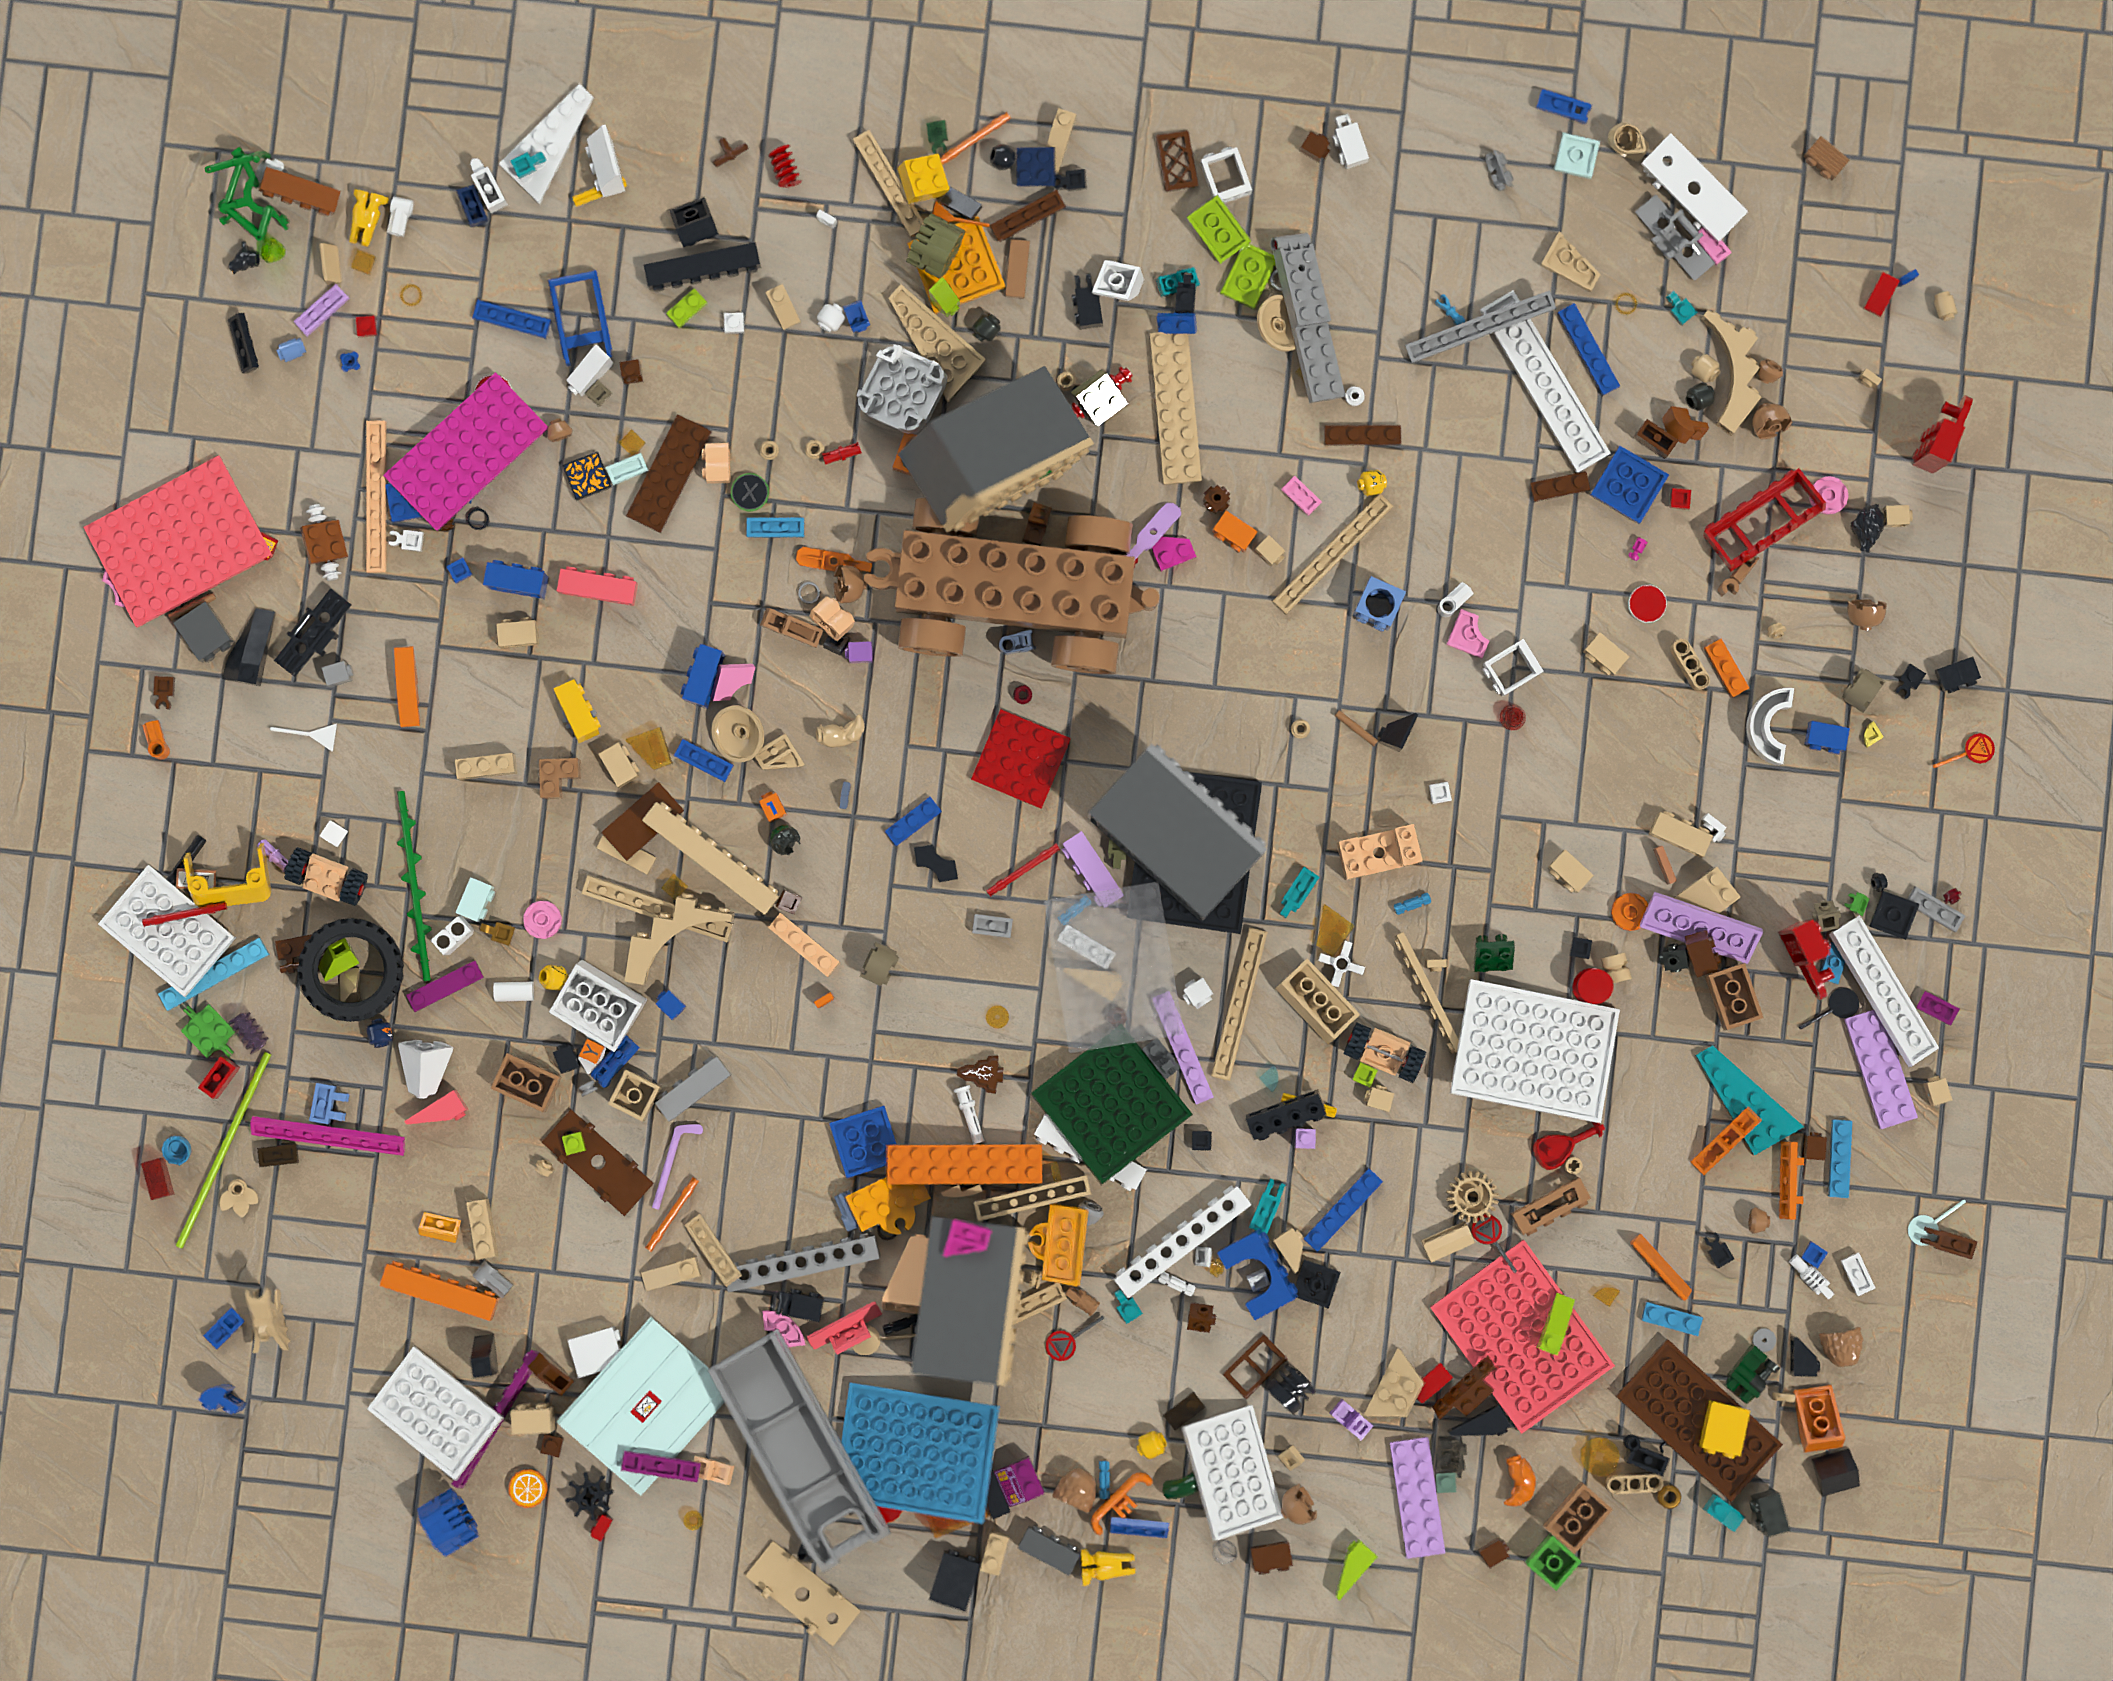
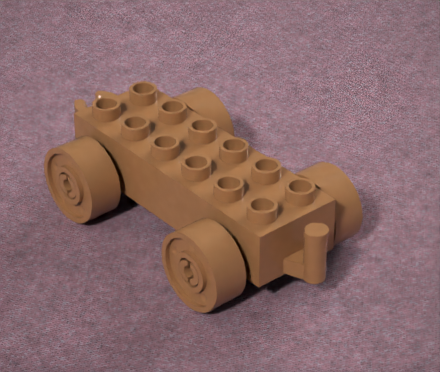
[864,498,1160,674]

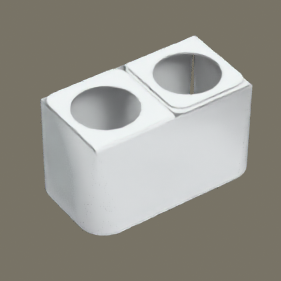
[431,915,474,955]

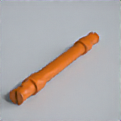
[940,112,1011,165]
[645,1177,699,1252]

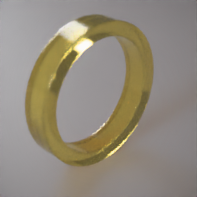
[400,284,422,306]
[1615,293,1637,315]

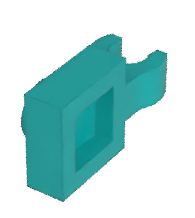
[510,151,547,179]
[1666,291,1698,325]
[1114,1289,1143,1324]

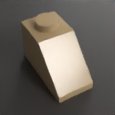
[766,284,801,330]
[1273,1227,1304,1273]

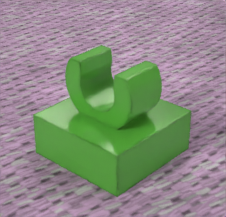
[1844,892,1869,917]

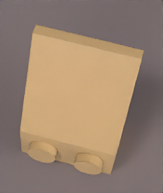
[1674,867,1740,914]

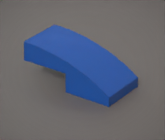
[203,1307,245,1350]

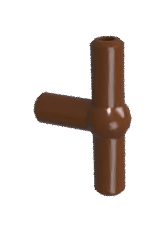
[713,138,749,167]

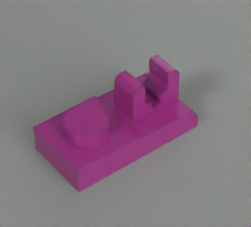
[1916,991,1960,1026]

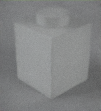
[322,661,354,688]

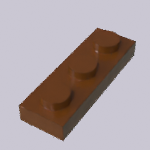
[1530,471,1590,502]

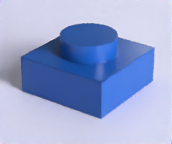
[446,558,473,584]
[1800,1242,1828,1269]

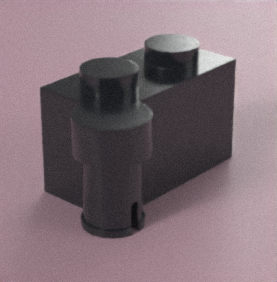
[775,1288,825,1322]
[1623,1434,1670,1477]

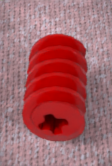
[768,145,802,188]

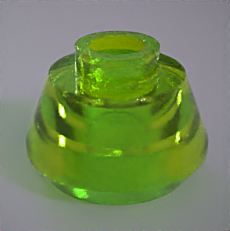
[261,237,286,263]

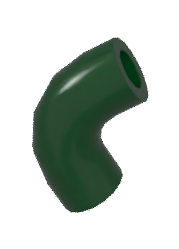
[1162,1470,1199,1499]

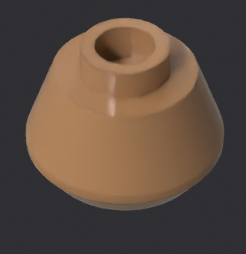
[1758,359,1783,384]
[548,419,573,442]
[1748,1207,1770,1234]

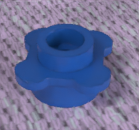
[340,352,360,372]

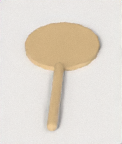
[852,1325,916,1356]

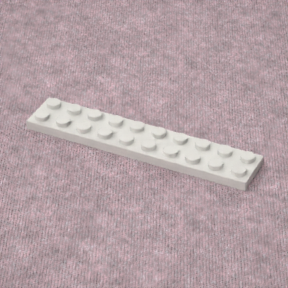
[1480,290,1611,473]

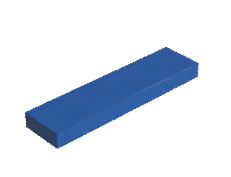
[472,300,551,339]

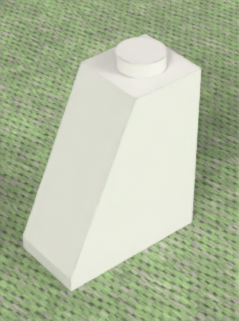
[566,345,614,396]

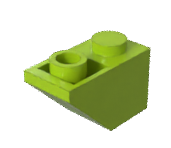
[318,938,359,982]

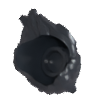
[1851,504,1884,553]

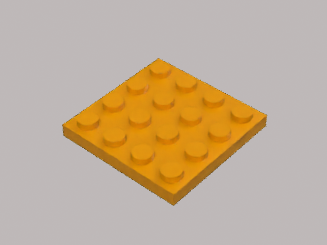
[907,216,1006,314]

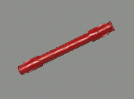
[986,843,1060,897]
[142,902,227,927]

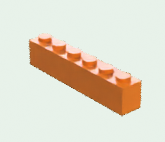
[379,1260,499,1321]

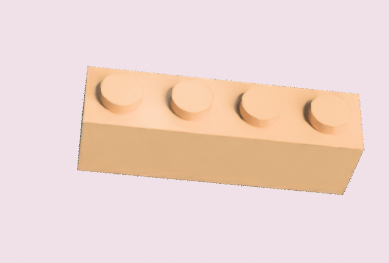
[768,913,841,977]

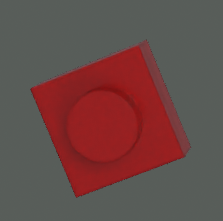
[356,316,377,338]
[1670,488,1691,510]

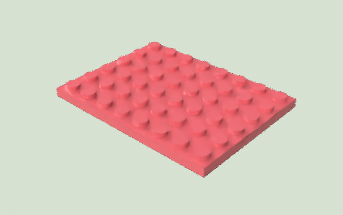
[83,455,273,628]
[1430,1239,1615,1434]

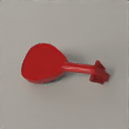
[1533,1122,1605,1170]

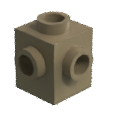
[1812,900,1841,932]

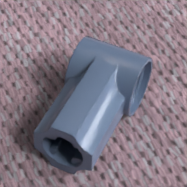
[834,1190,858,1231]

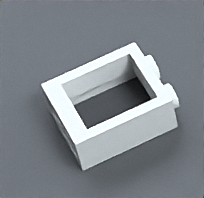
[1200,147,1252,203]
[1482,639,1544,697]

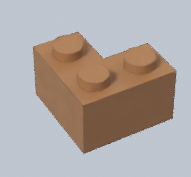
[539,758,581,799]

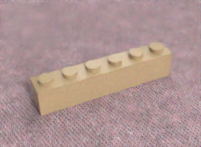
[974,1175,1091,1221]

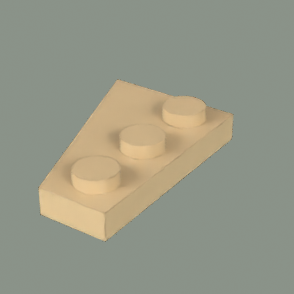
[1540,231,1601,292]

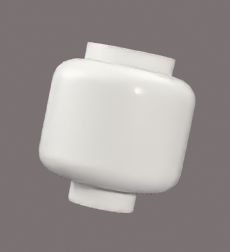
[817,303,845,333]

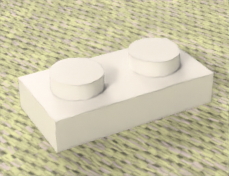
[1840,1253,1875,1296]

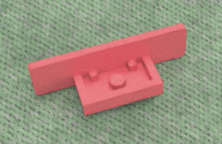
[807,1301,882,1355]

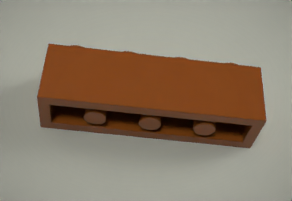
[258,167,341,216]

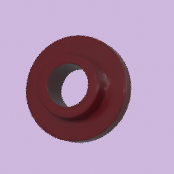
[1013,685,1032,704]
[1943,888,1962,905]

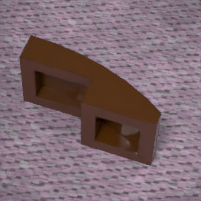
[1022,502,1052,546]

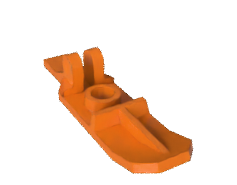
[796,547,873,573]

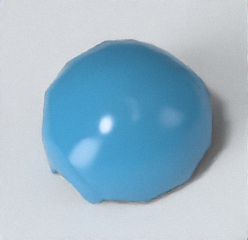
[162,1136,192,1166]

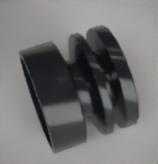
[1265,1363,1317,1415]

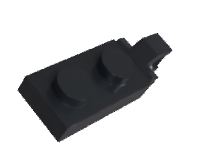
[1175,272,1196,313]

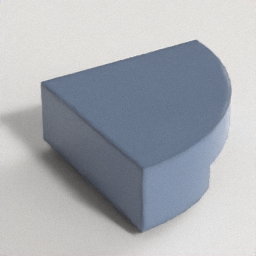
[840,782,851,809]

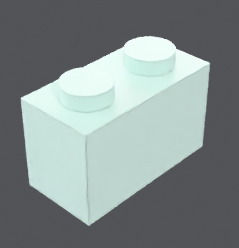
[456,877,495,922]

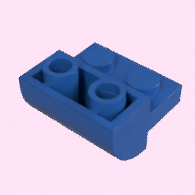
[198,1384,247,1414]

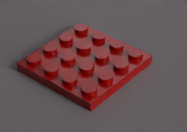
[971,709,1071,809]

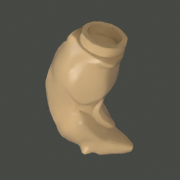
[816,715,865,748]

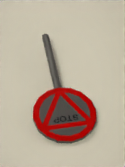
[1472,1215,1517,1273]
[1046,1316,1104,1361]

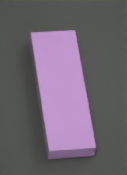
[294,284,350,337]

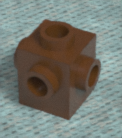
[1203,485,1231,514]
[1187,1303,1216,1333]

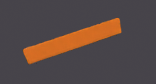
[1630,1234,1692,1301]

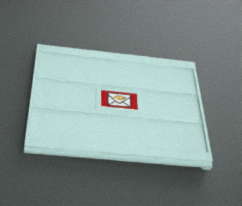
[556,1317,725,1495]

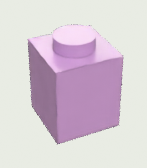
[1294,1128,1316,1149]

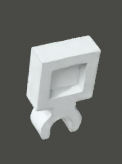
[388,530,424,552]

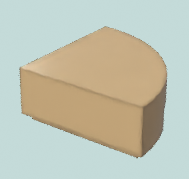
[1772,1392,1795,1402]

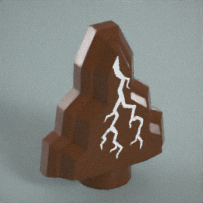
[957,1056,1004,1094]

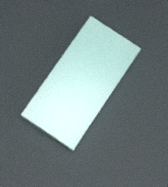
[606,453,648,486]

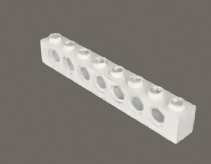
[1114,1185,1251,1298]

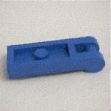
[1536,89,1592,124]
[591,1035,640,1088]

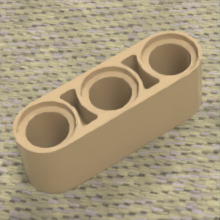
[1670,639,1710,691]
[1605,1472,1663,1494]

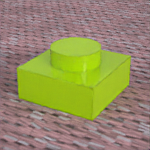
[1352,1062,1378,1088]
[562,1132,586,1155]

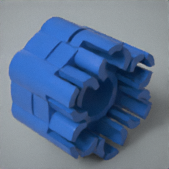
[417,1488,479,1557]

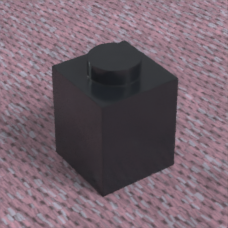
[553,1043,581,1074]

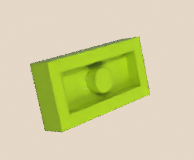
[666,288,708,329]

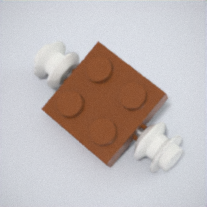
[300,504,348,581]

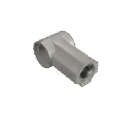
[473,1260,513,1298]

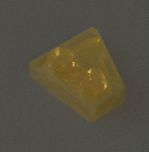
[626,727,673,770]
[1316,904,1355,957]

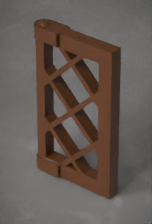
[1155,130,1199,192]

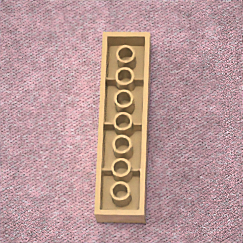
[642,802,779,915]

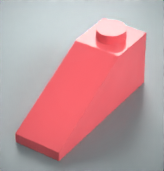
[404,1090,469,1125]

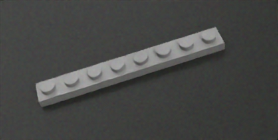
[1405,290,1556,363]

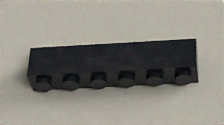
[643,242,761,292]

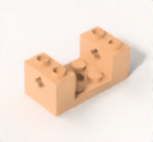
[1337,824,1423,880]

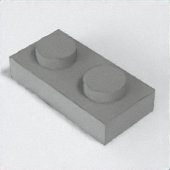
[972,914,1013,938]

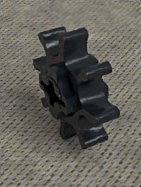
[565,1471,614,1521]

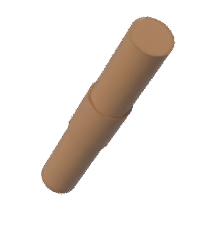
[168,592,216,621]
[1335,710,1378,746]

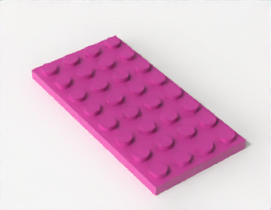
[383,372,548,531]

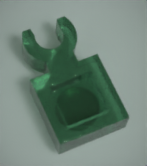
[926,120,948,154]

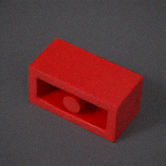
[590,1513,614,1542]

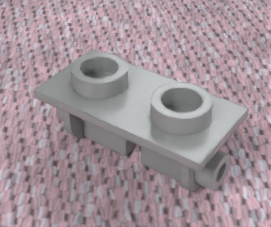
[1485,150,1513,191]

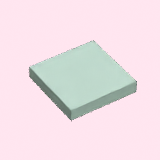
[1554,133,1600,179]

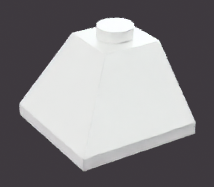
[1092,260,1144,301]

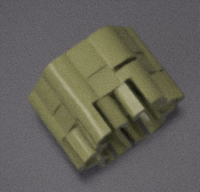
[906,213,965,279]

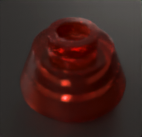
[1500,704,1526,731]

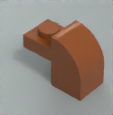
[1662,406,1709,444]

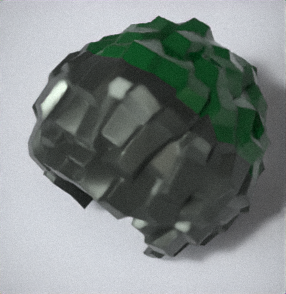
[770,825,801,855]

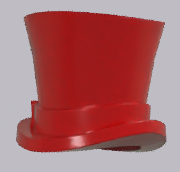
[1572,968,1614,1004]

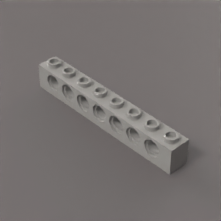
[727,1233,880,1292]

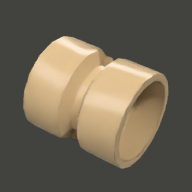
[1601,953,1632,983]

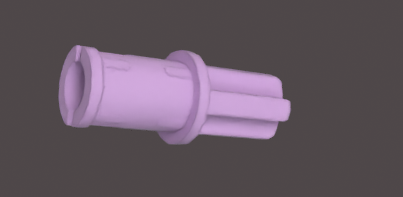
[257,840,288,872]

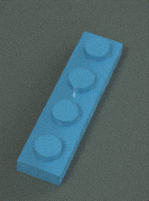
[1828,1120,1852,1198]

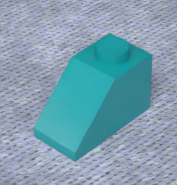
[1703,1493,1745,1532]

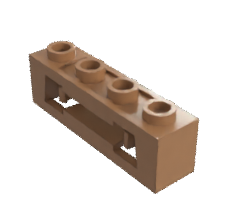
[1510,1177,1591,1236]

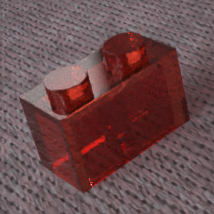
[141,1157,175,1200]

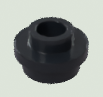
[1870,873,1888,892]

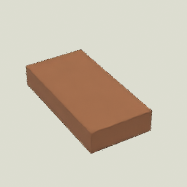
[1653,846,1676,885]

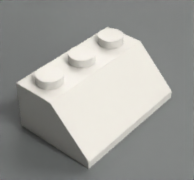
[585,124,625,197]

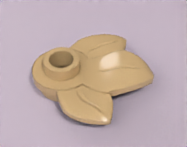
[220,1179,258,1218]

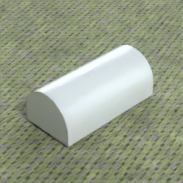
[493,981,534,1002]

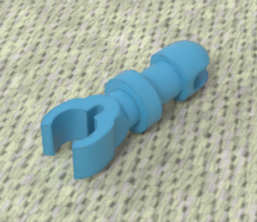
[1435,294,1466,325]

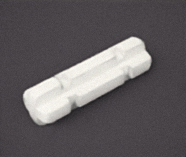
[1158,1272,1195,1296]

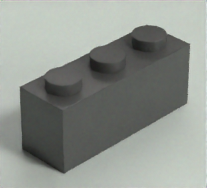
[1018,1525,1080,1576]

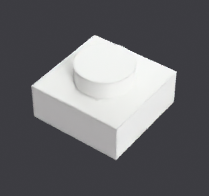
[724,313,744,334]

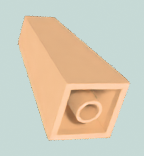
[882,1234,929,1315]

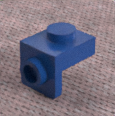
[843,300,870,332]

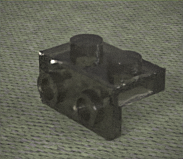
[1435,1436,1467,1478]

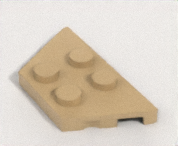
[1364,1348,1424,1417]

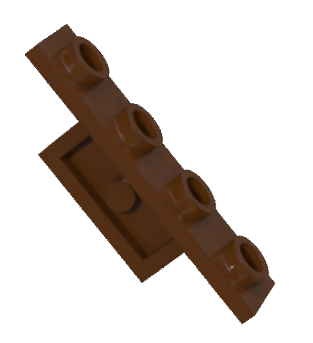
[1432,1355,1496,1419]

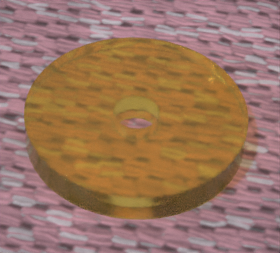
[986,1006,1009,1029]

